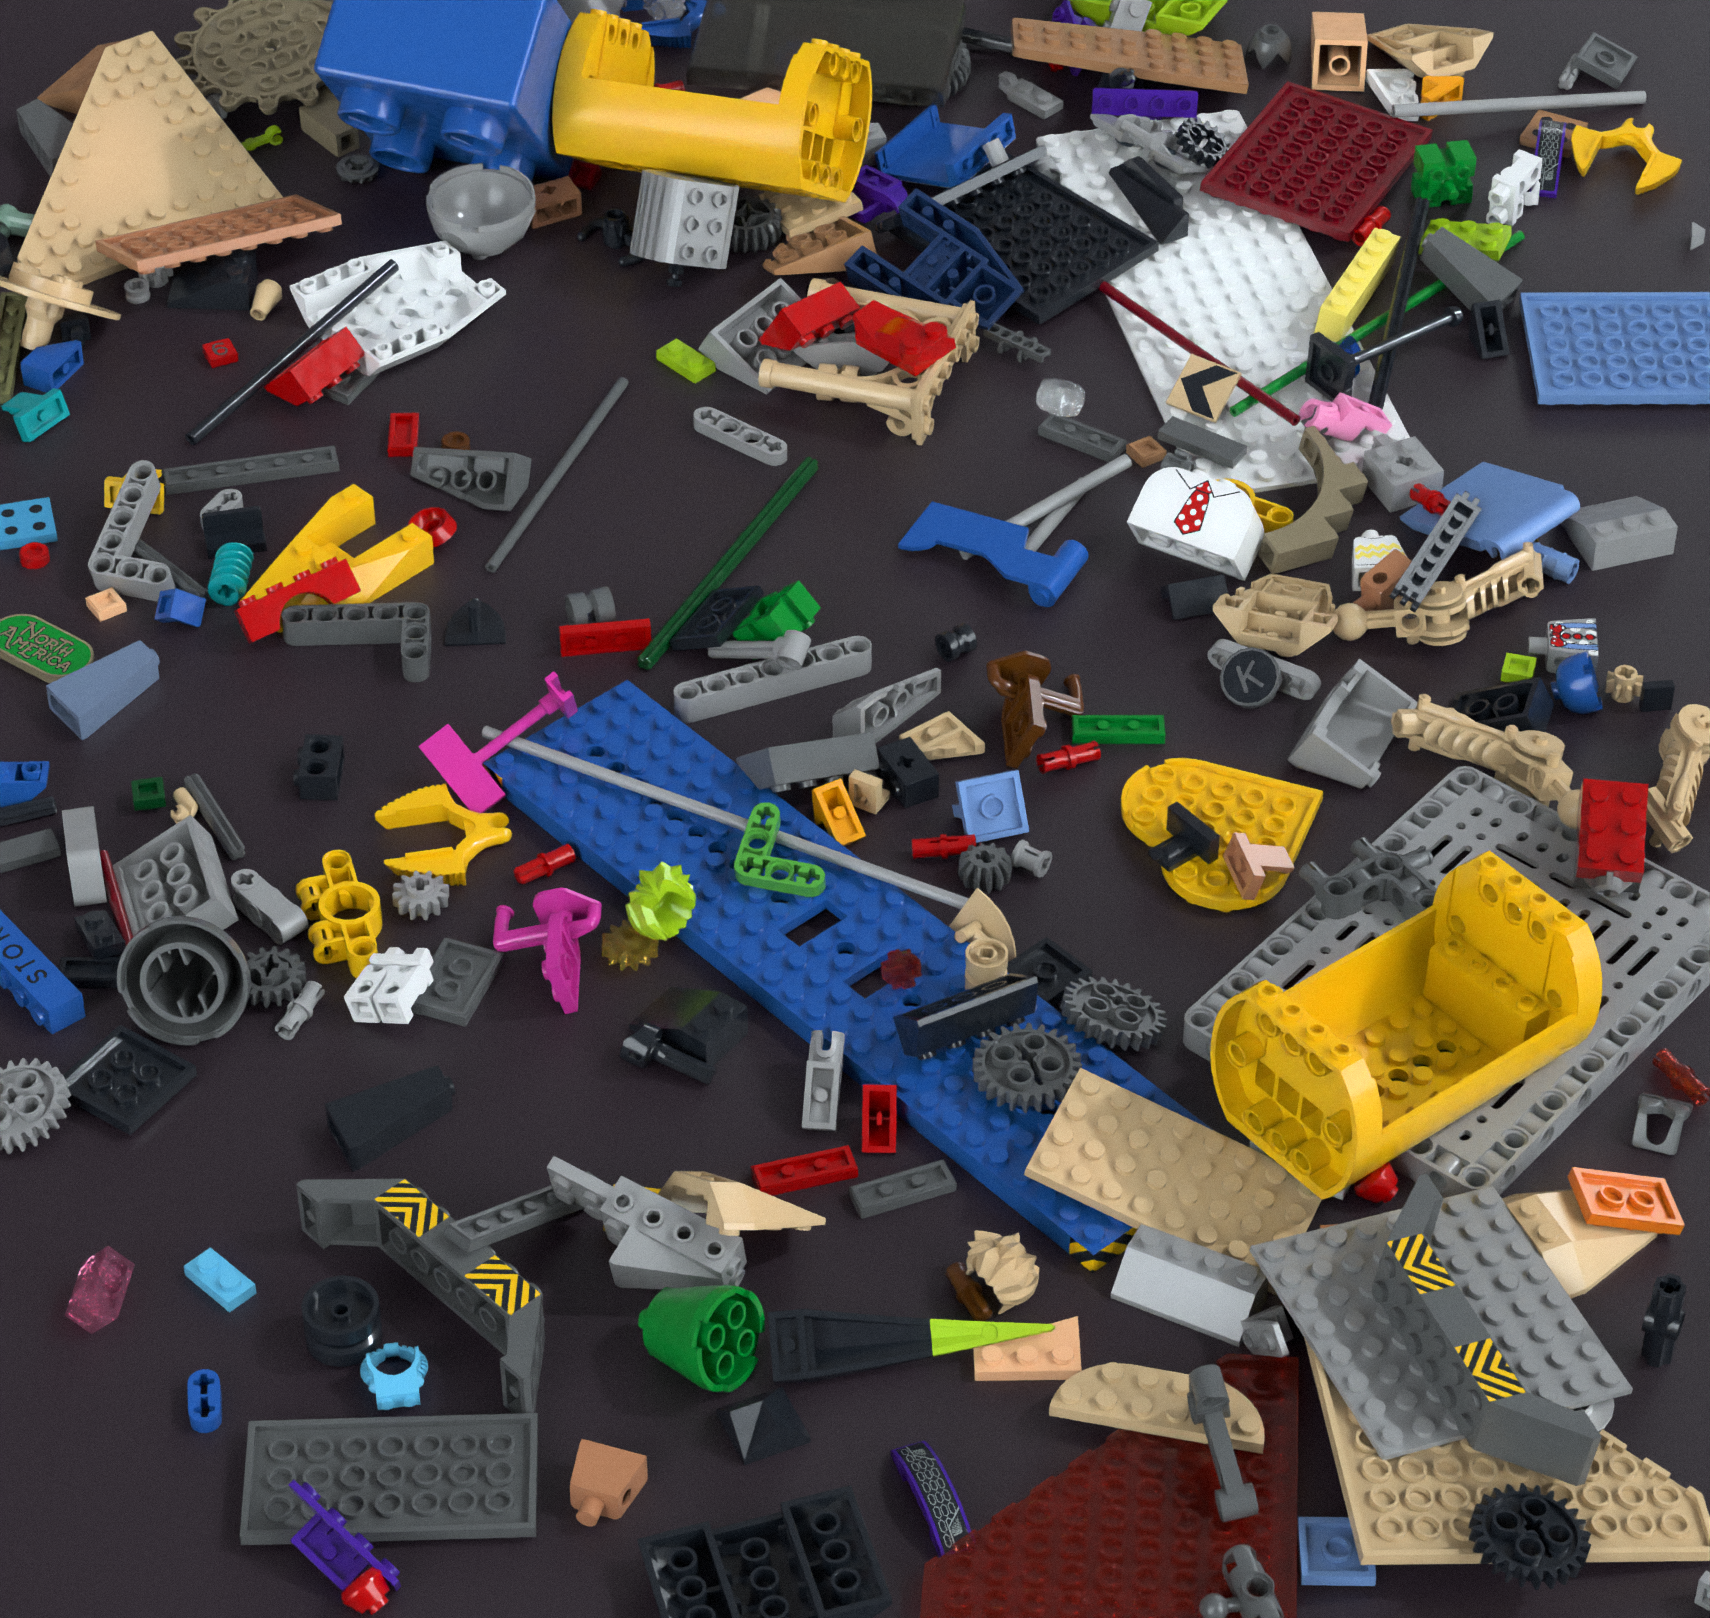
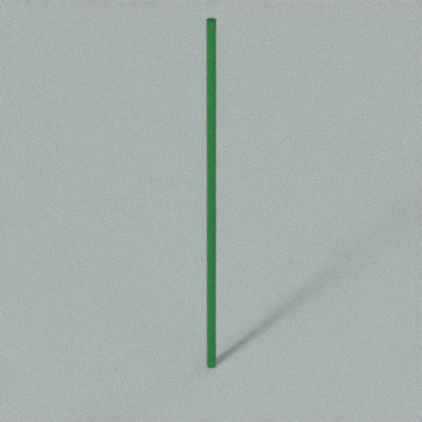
[1229,231,1525,417]

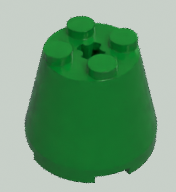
[638,1285,765,1392]

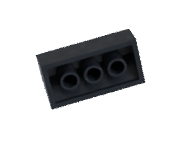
[893,973,1038,1060]

